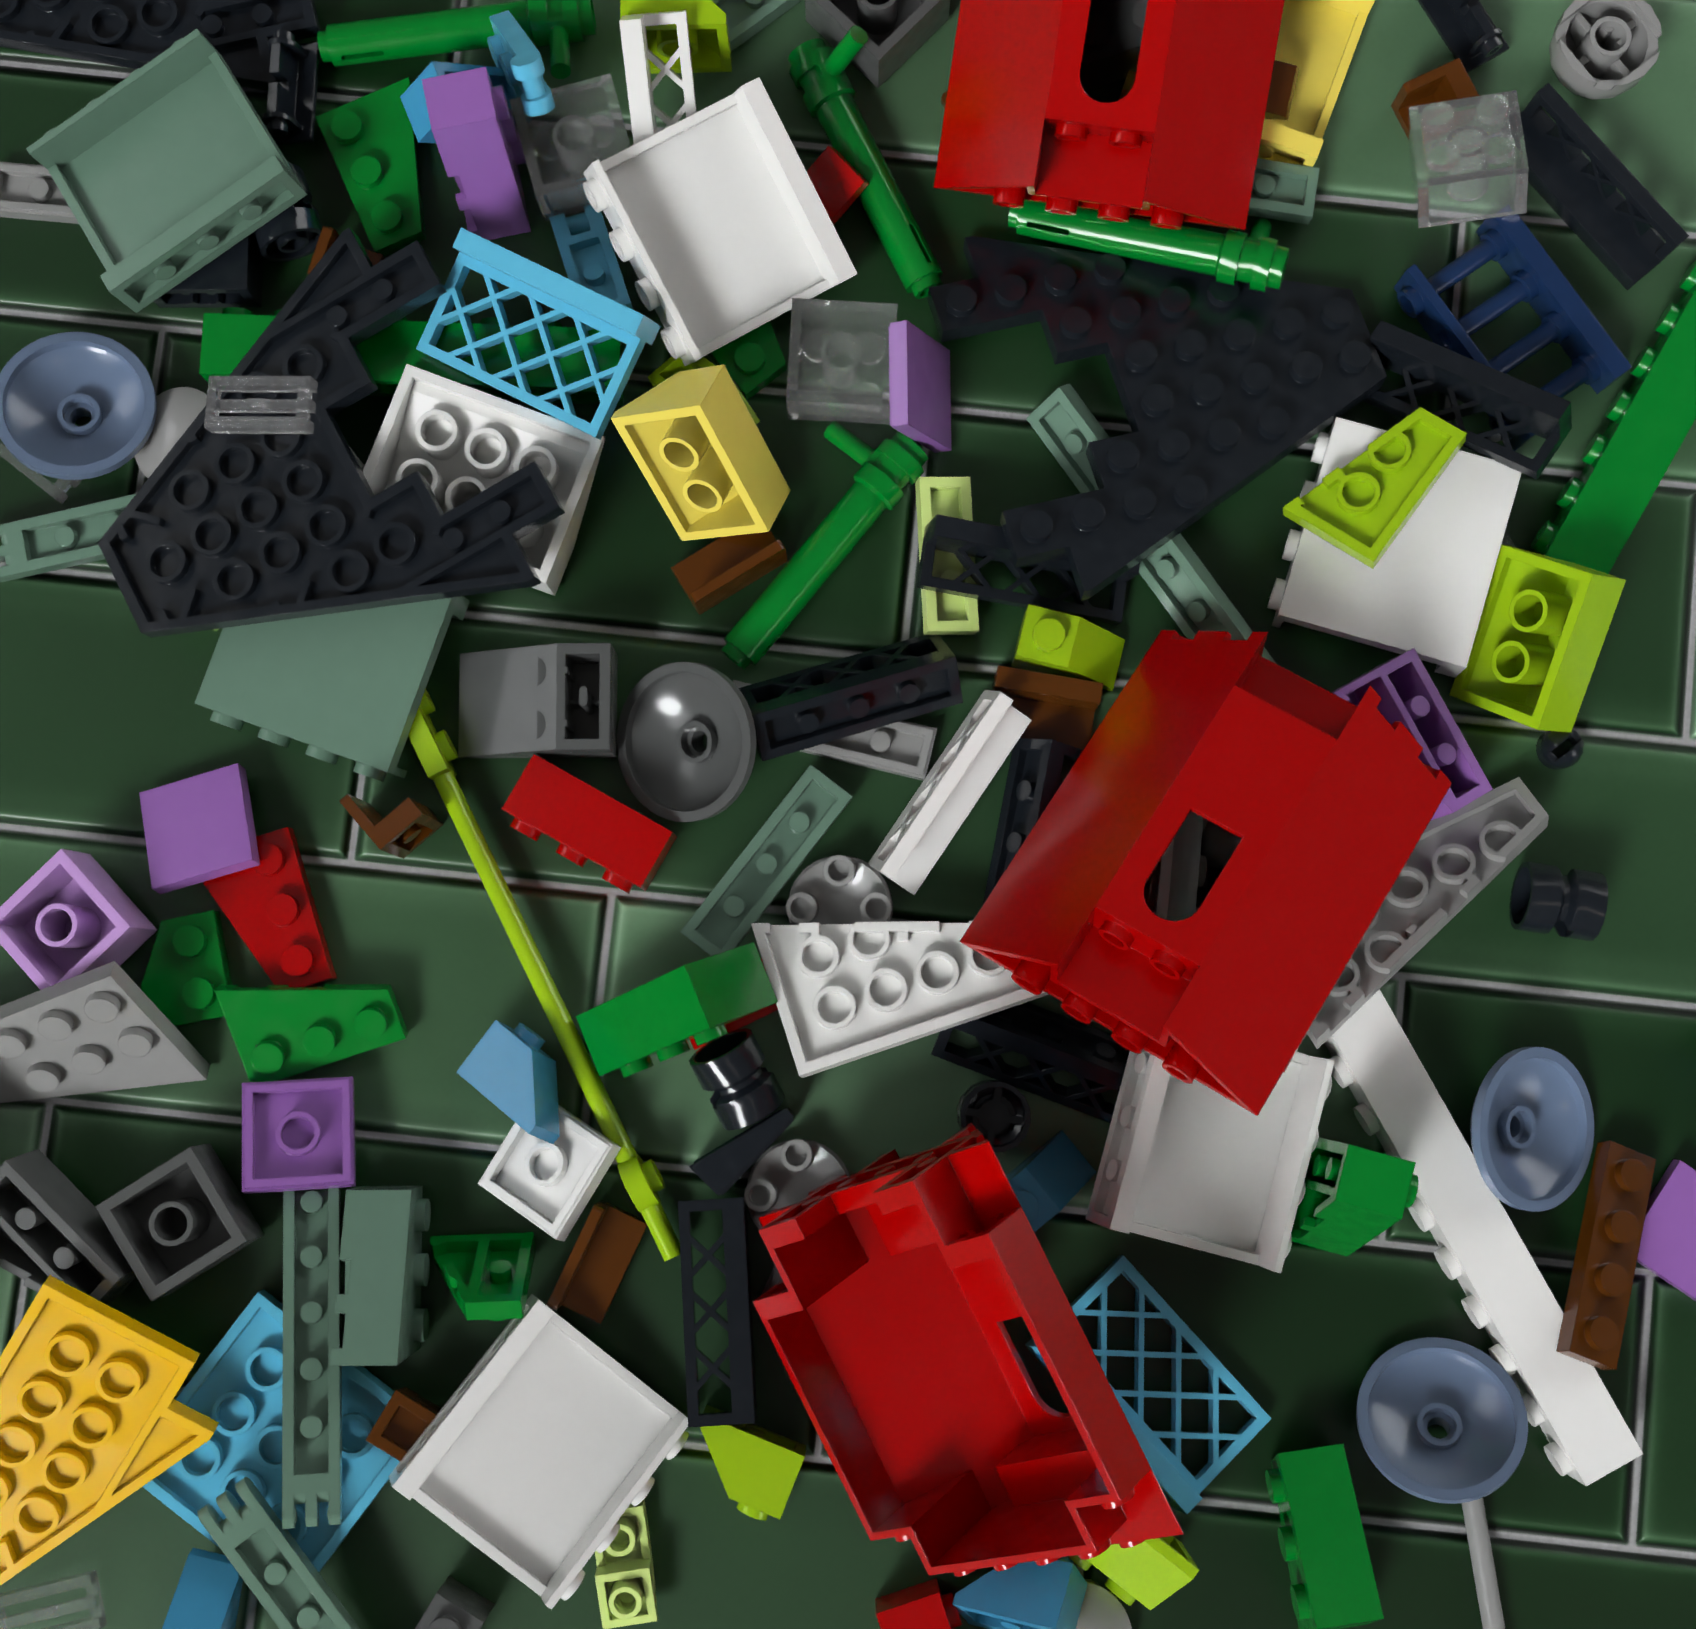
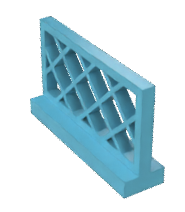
[416,227,661,440]
[1025,1255,1272,1514]

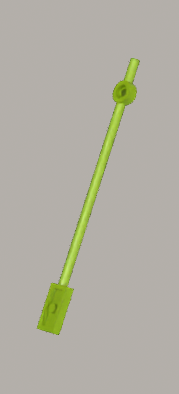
[408,689,680,1261]

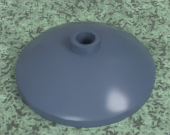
[0,332,157,480]
[1470,1047,1594,1212]
[1356,1337,1528,1504]

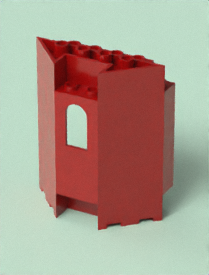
[933,0,1285,230]
[959,630,1452,1116]
[753,1123,1184,1577]

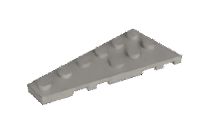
[1307,777,1549,1049]
[0,961,210,1103]

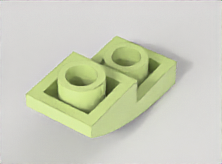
[595,1498,658,1629]

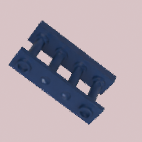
[1394,201,1632,451]

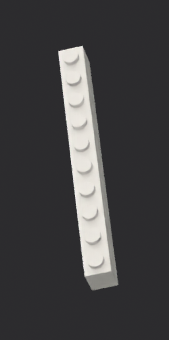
[1324,989,1643,1486]

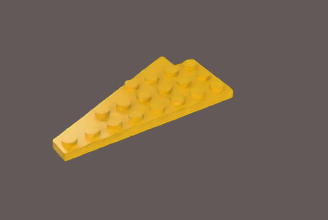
[0,1275,219,1586]

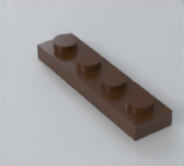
[1556,1140,1656,1370]

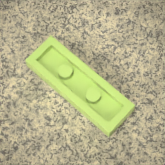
[915,477,979,635]

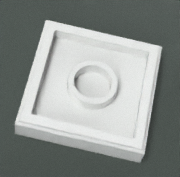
[478,1105,621,1241]

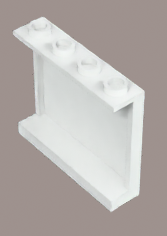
[583,77,858,366]
[1267,417,1521,678]
[1086,1049,1335,1273]
[388,1294,689,1610]

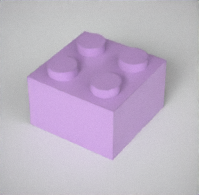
[0,849,157,990]

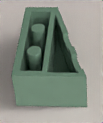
[329,1186,431,1366]

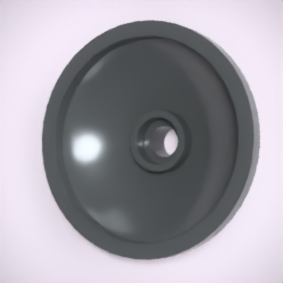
[616,662,756,822]

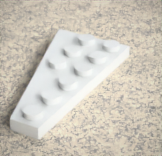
[751,921,1049,1078]

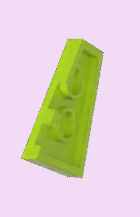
[1283,407,1467,569]

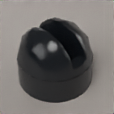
[1536,729,1584,770]

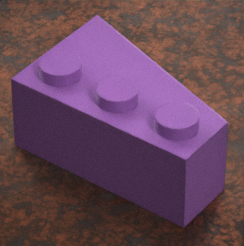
[422,67,531,240]
[1331,648,1493,821]

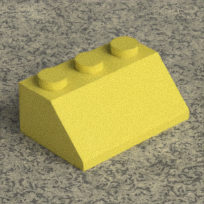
[611,364,791,541]

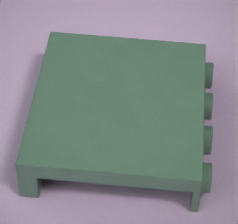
[26,29,307,313]
[194,596,470,782]

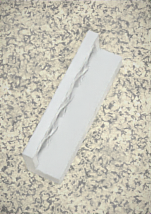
[619,10,697,144]
[868,690,1032,895]

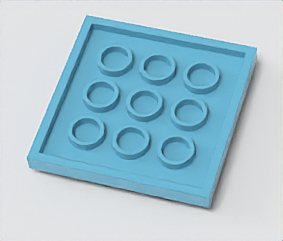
[143,1289,400,1573]

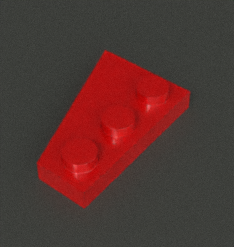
[203,827,337,987]

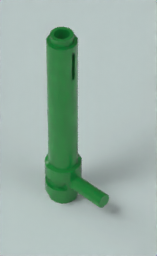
[317,0,597,79]
[788,26,943,299]
[1008,200,1290,292]
[721,421,928,670]

